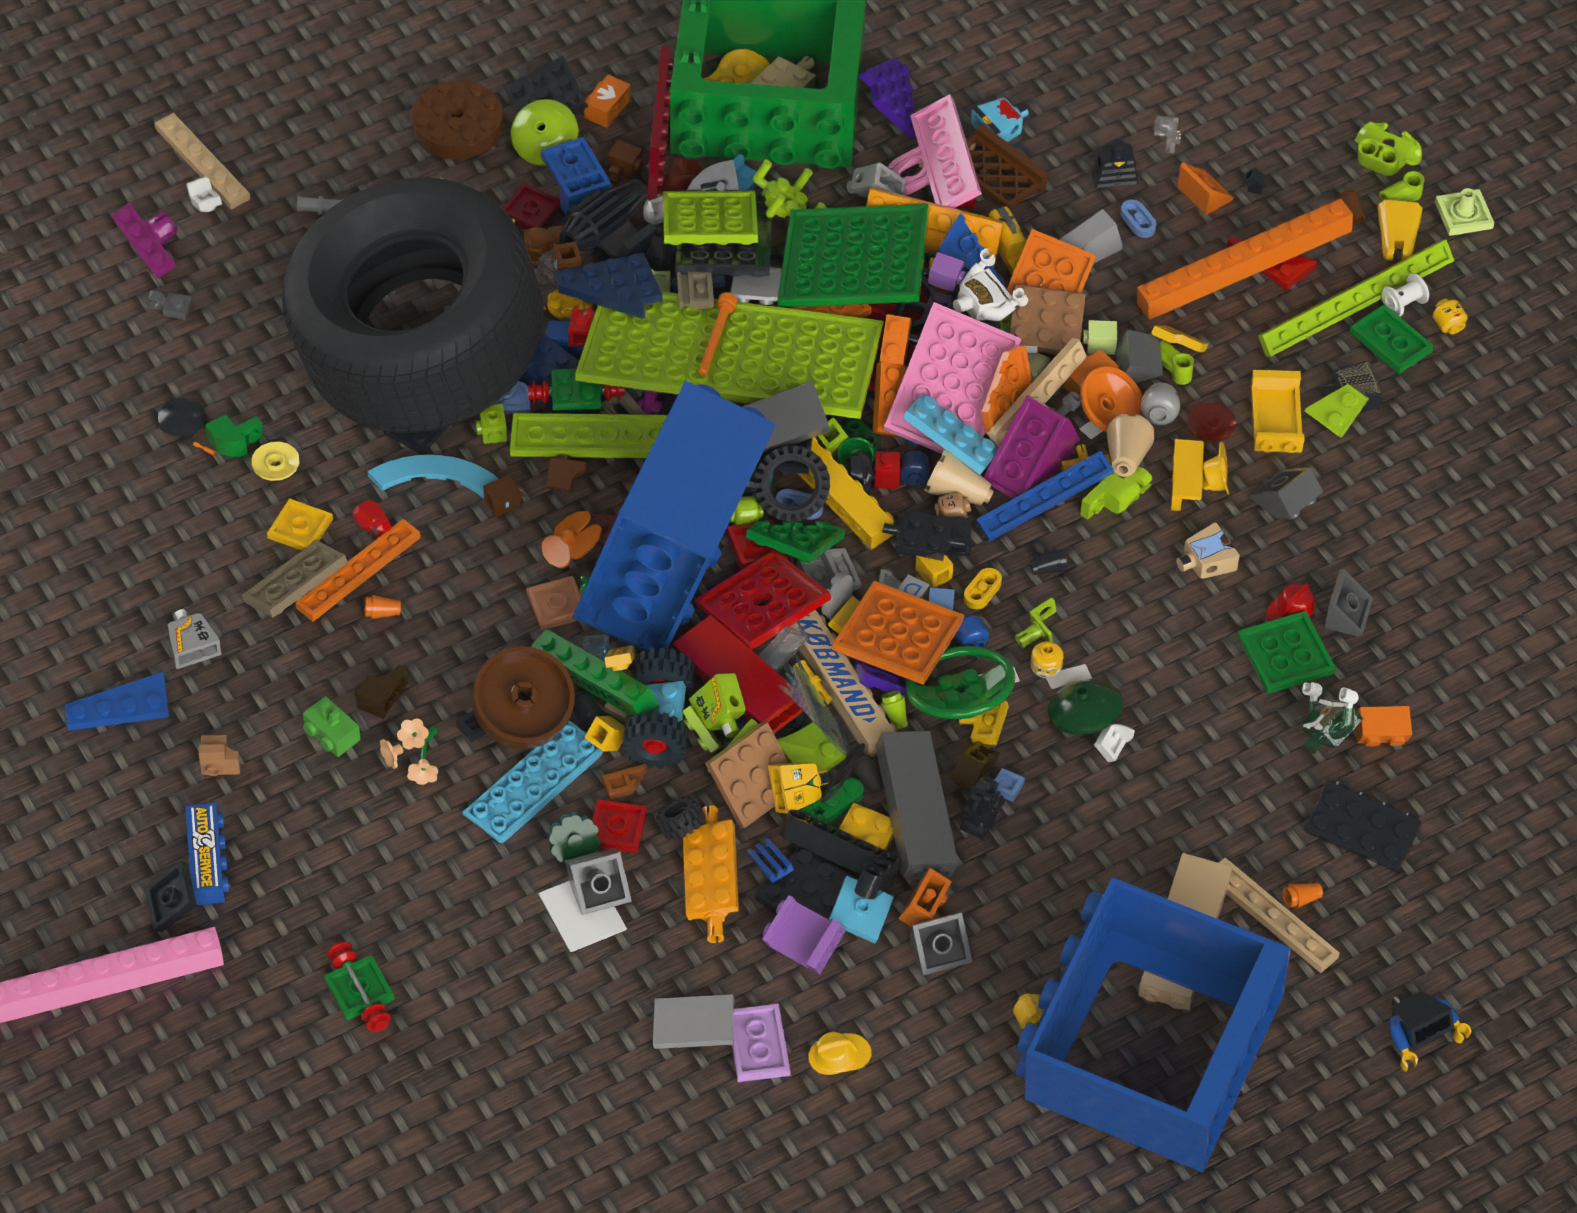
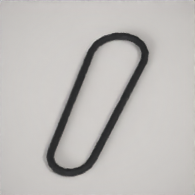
[820,743,865,803]

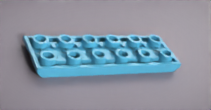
[463,721,604,843]

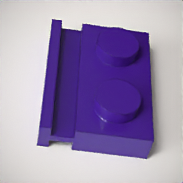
[853,659,906,696]

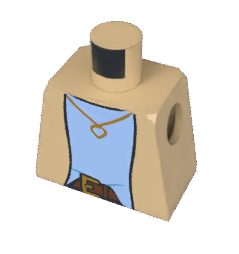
[1176,523,1240,579]

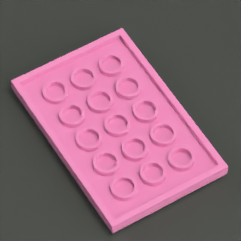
[883,302,1021,454]

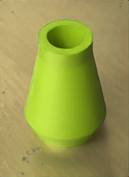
[881,690,908,730]

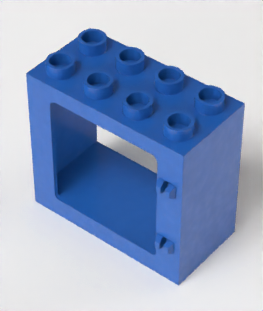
[573,380,776,653]
[1016,877,1291,1173]

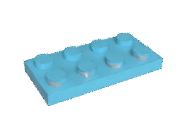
[902,393,998,475]

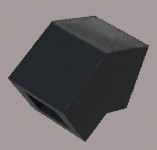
[1243,167,1266,195]

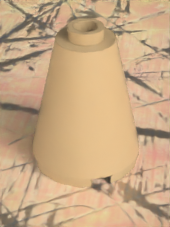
[1107,414,1154,477]
[924,449,994,506]

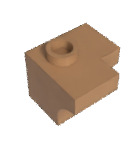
[199,735,241,776]

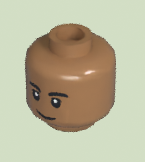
[934,492,971,518]

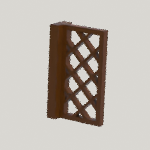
[966,124,1048,210]

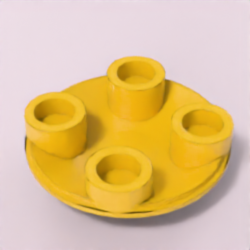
[547,289,594,321]

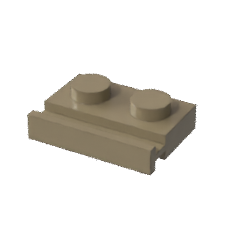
[677,272,714,309]

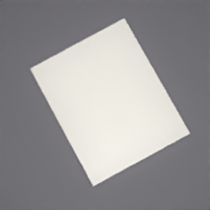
[538,881,627,952]

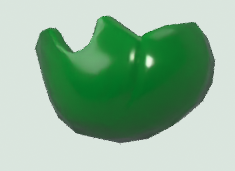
[837,437,876,468]

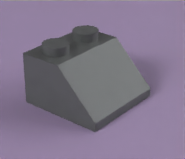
[1249,467,1323,520]
[565,847,632,915]

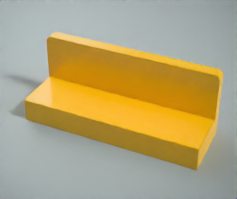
[1171,439,1204,511]

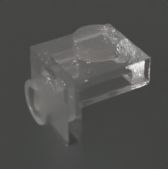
[1154,116,1181,153]

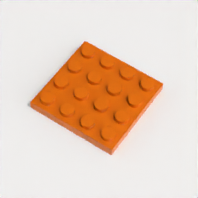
[832,581,964,685]

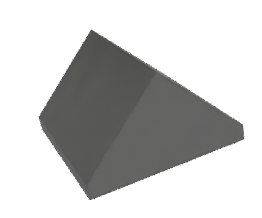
[1115,329,1163,383]
[1325,568,1373,637]
[910,912,972,976]

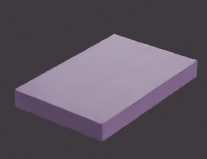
[732,1003,790,1082]

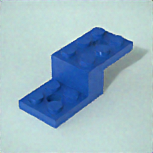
[541,137,611,254]

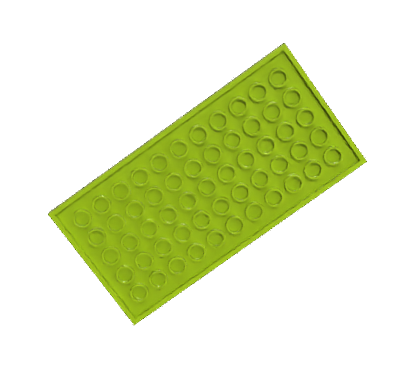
[575,292,884,419]

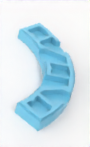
[368,455,499,499]

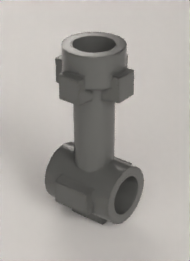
[1052,392,1081,416]

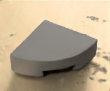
[879,569,902,589]

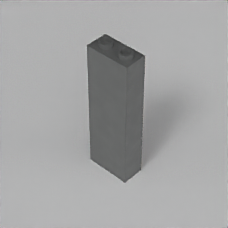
[743,381,830,456]
[875,731,958,879]

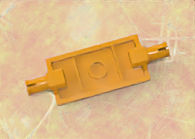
[683,805,739,943]

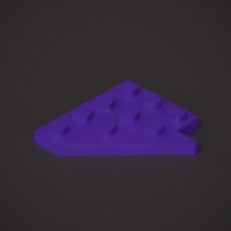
[859,57,916,139]

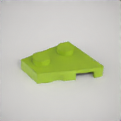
[1304,384,1369,437]

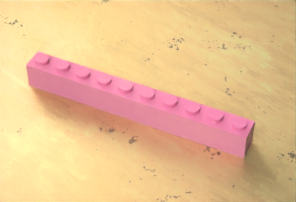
[0,927,224,1023]

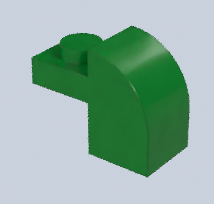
[205,414,263,457]

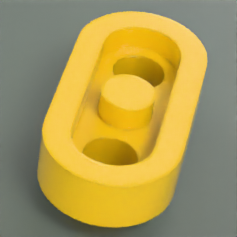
[964,568,1002,610]

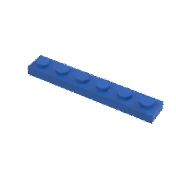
[976,451,1114,542]

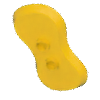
[703,49,770,84]

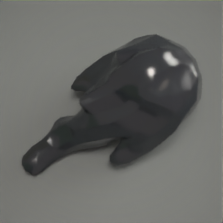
[846,452,876,496]

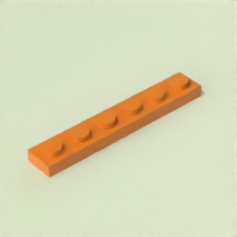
[295,519,421,622]

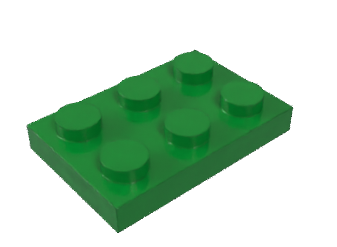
[1350,304,1434,374]

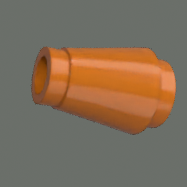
[364,595,401,619]
[1282,883,1323,909]

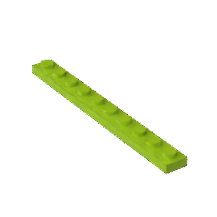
[1258,240,1454,357]

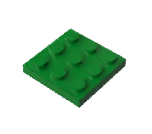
[1237,611,1336,694]

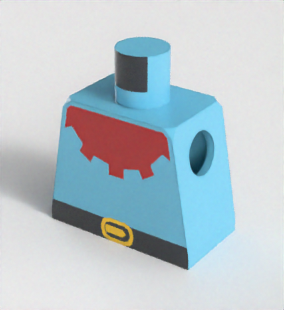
[971,98,1028,142]

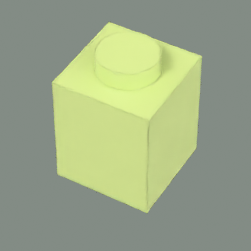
[1083,320,1117,355]

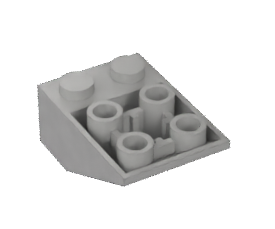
[731,266,782,305]

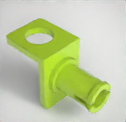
[1015,598,1056,649]

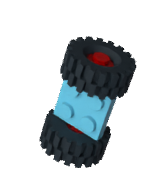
[622,648,695,769]

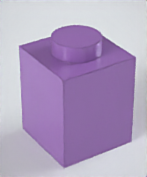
[928,252,966,292]

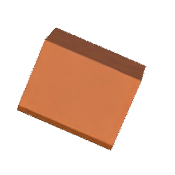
[1178,162,1234,215]

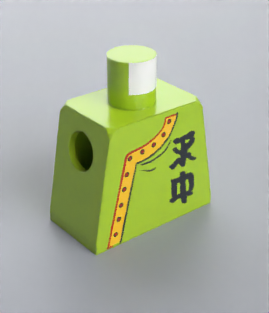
[689,673,746,738]

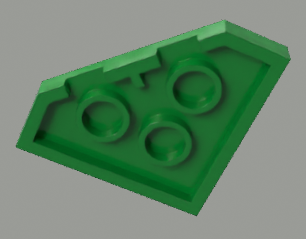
[746,521,845,563]

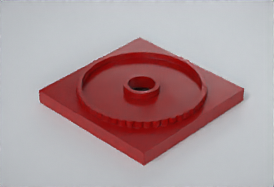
[695,550,831,650]

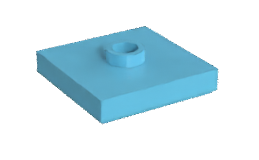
[829,876,894,943]

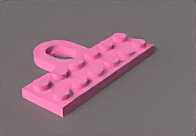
[887,95,982,208]

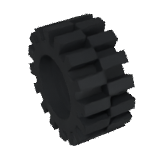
[655,796,705,840]

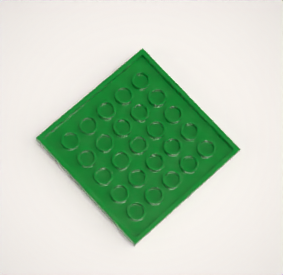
[778,204,930,308]

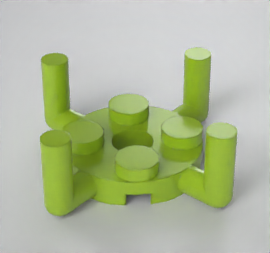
[752,160,826,218]

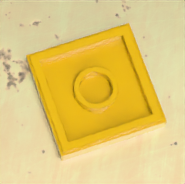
[267,498,333,551]

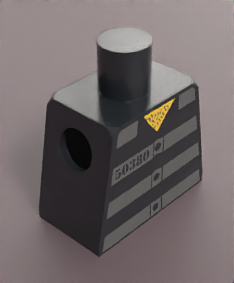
[1091,139,1138,189]

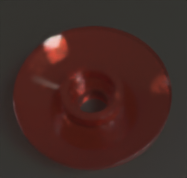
[1188,403,1236,442]

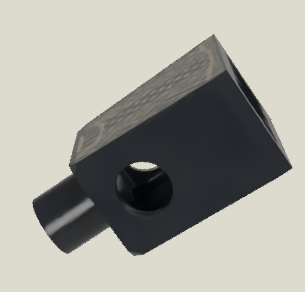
[1322,360,1382,410]

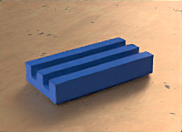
[747,838,794,883]

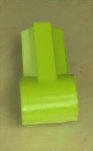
[1379,171,1424,202]
[1160,340,1194,385]

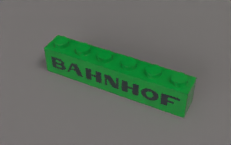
[530,629,659,717]

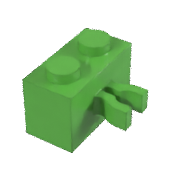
[303,696,360,757]

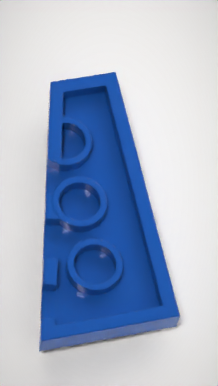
[65,671,169,731]

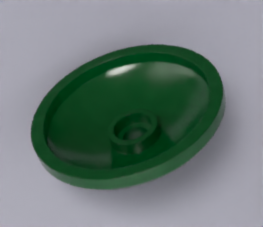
[1048,679,1123,735]

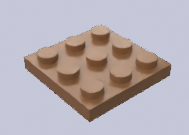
[1009,285,1086,355]
[705,722,789,828]

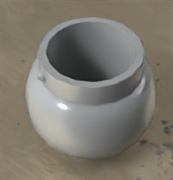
[1140,382,1181,426]

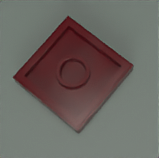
[502,183,561,235]

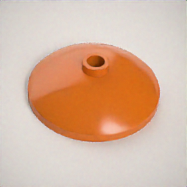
[1080,366,1143,432]

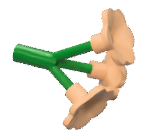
[380,718,438,785]

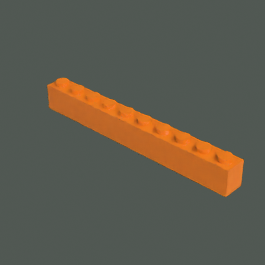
[1137,199,1353,321]

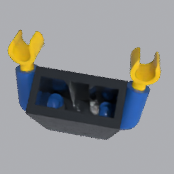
[1390,992,1471,1071]

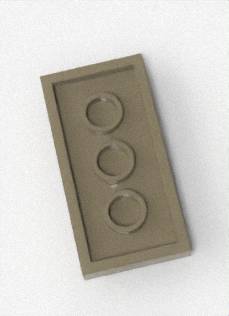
[242,540,348,618]

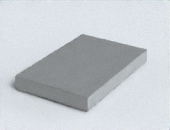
[653,994,734,1049]

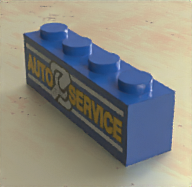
[185,803,229,905]

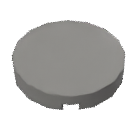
[822,572,853,621]

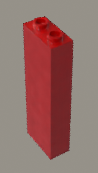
[672,615,806,734]

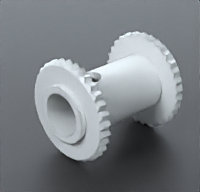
[1382,273,1429,317]

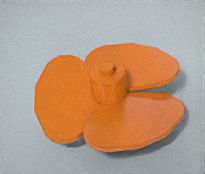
[542,511,602,569]

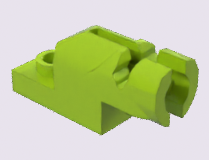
[1080,467,1153,520]

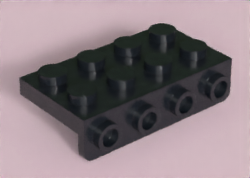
[1304,781,1422,873]

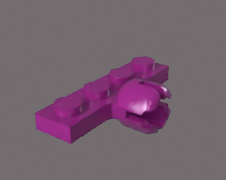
[111,202,178,279]

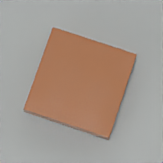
[526,576,582,631]

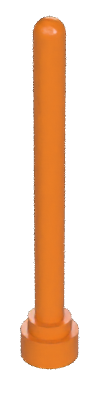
[699,292,738,376]

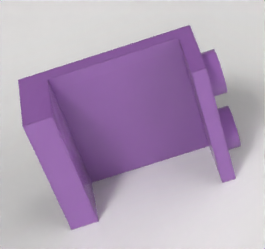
[762,895,846,975]

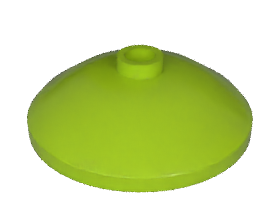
[511,99,579,166]

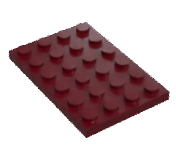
[647,46,674,200]

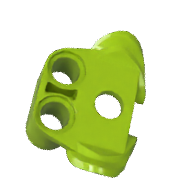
[1354,122,1422,176]

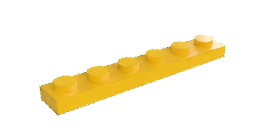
[605,645,636,671]

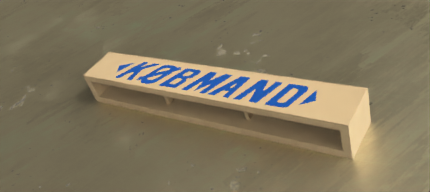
[785,610,897,759]

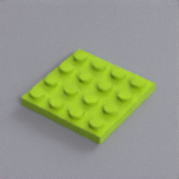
[663,191,758,245]

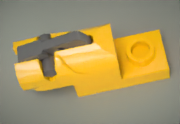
[988,207,1027,275]

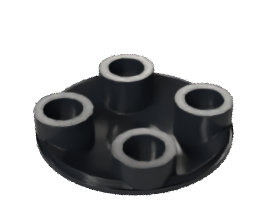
[158,398,206,439]

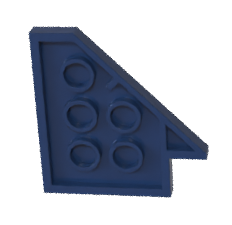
[553,253,663,319]

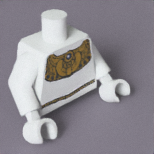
[953,248,1028,321]

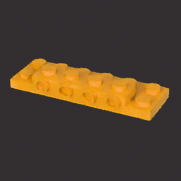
[866,187,1004,267]

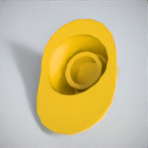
[1202,442,1229,495]
[808,1032,872,1075]

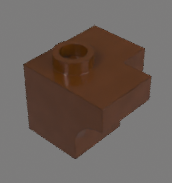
[546,455,589,492]

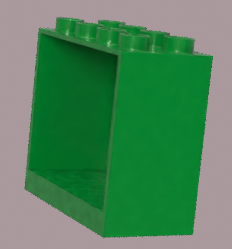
[670,0,866,169]

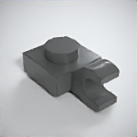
[149,291,192,320]

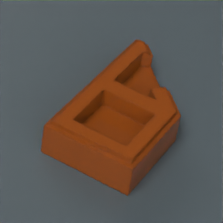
[602,763,647,800]

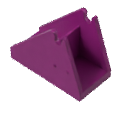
[984,395,1080,499]

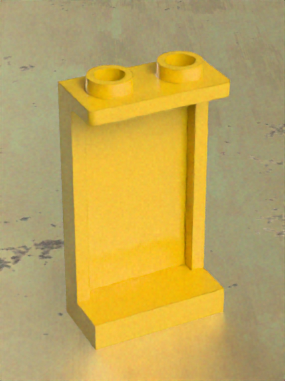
[1251,370,1304,453]

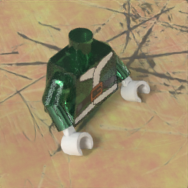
[1302,682,1363,754]

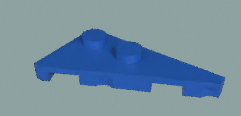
[936,213,1007,290]

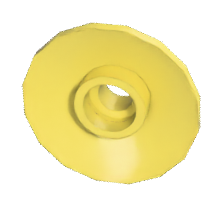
[251,442,299,481]

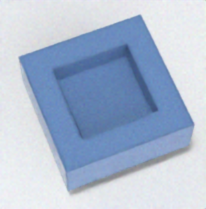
[994,768,1025,802]

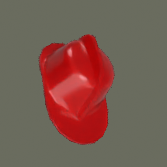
[1266,583,1317,622]

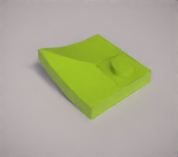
[777,722,846,772]

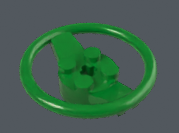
[906,646,1015,720]

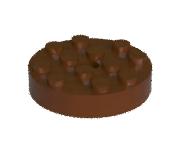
[412,80,503,159]
[472,646,575,749]

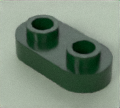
[842,419,881,451]

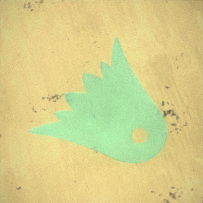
[778,652,851,756]

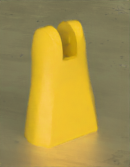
[1377,200,1422,261]

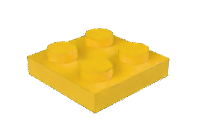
[839,803,894,850]

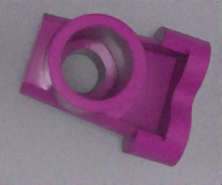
[638,390,663,415]

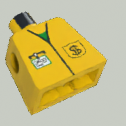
[768,762,830,814]

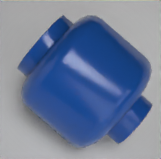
[954,615,989,647]

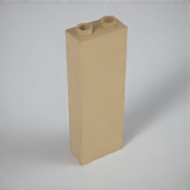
[1139,853,1232,1010]

